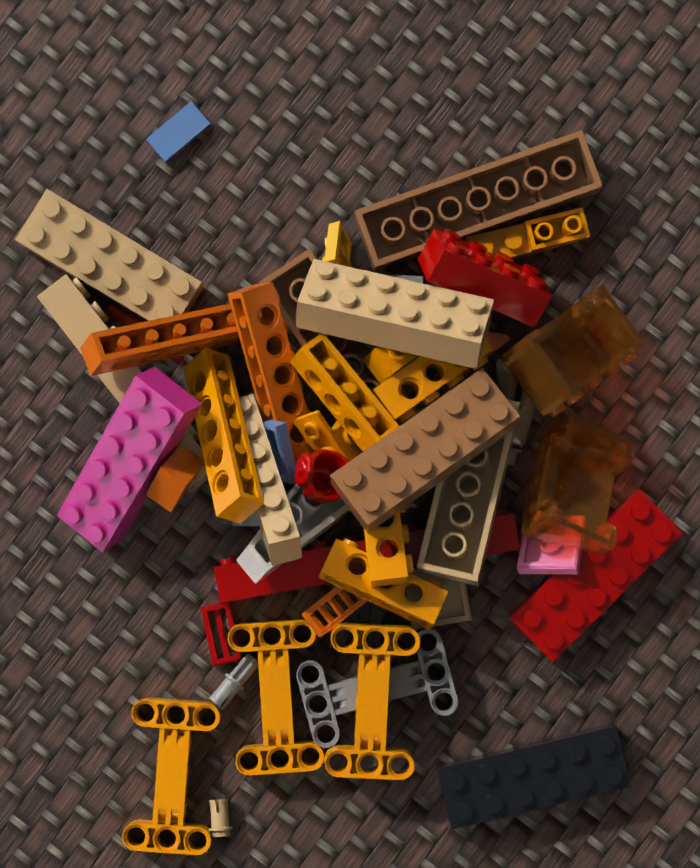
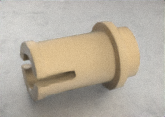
[208,799,233,837]

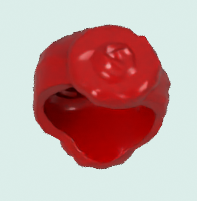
[294,449,350,504]

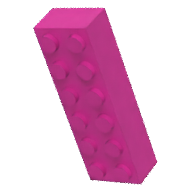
[57,366,202,553]

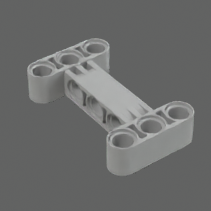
[296,628,458,748]

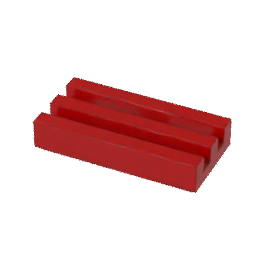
[200,601,243,666]

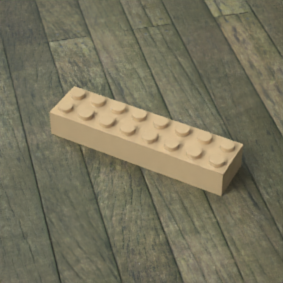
[37,274,208,493]

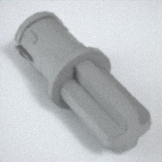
[209,654,258,710]

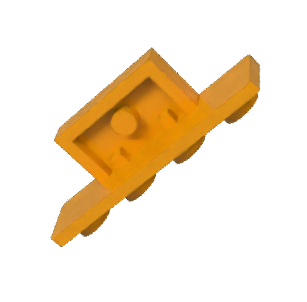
[294,410,363,461]

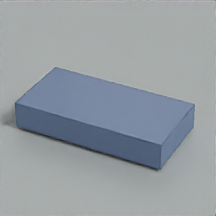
[146,101,211,163]
[263,419,296,484]

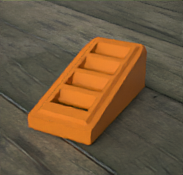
[302,586,367,638]

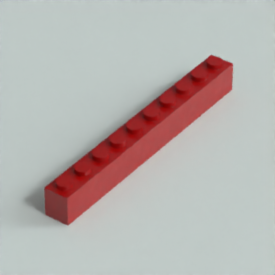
[214,509,520,603]

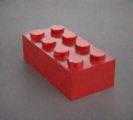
[417,228,552,327]

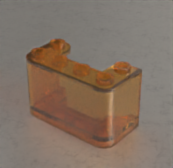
[500,284,646,418]

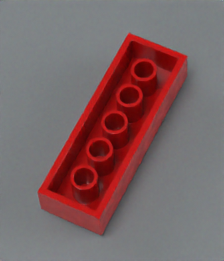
[507,490,683,662]

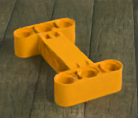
[228,619,324,776]
[324,622,421,780]
[122,697,222,855]

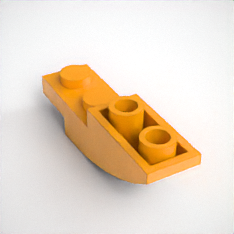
[464,207,590,260]

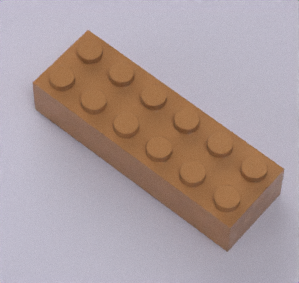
[330,368,520,533]

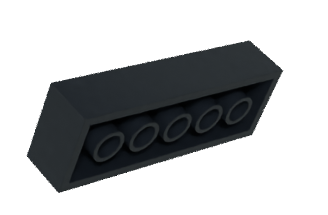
[436,723,631,830]

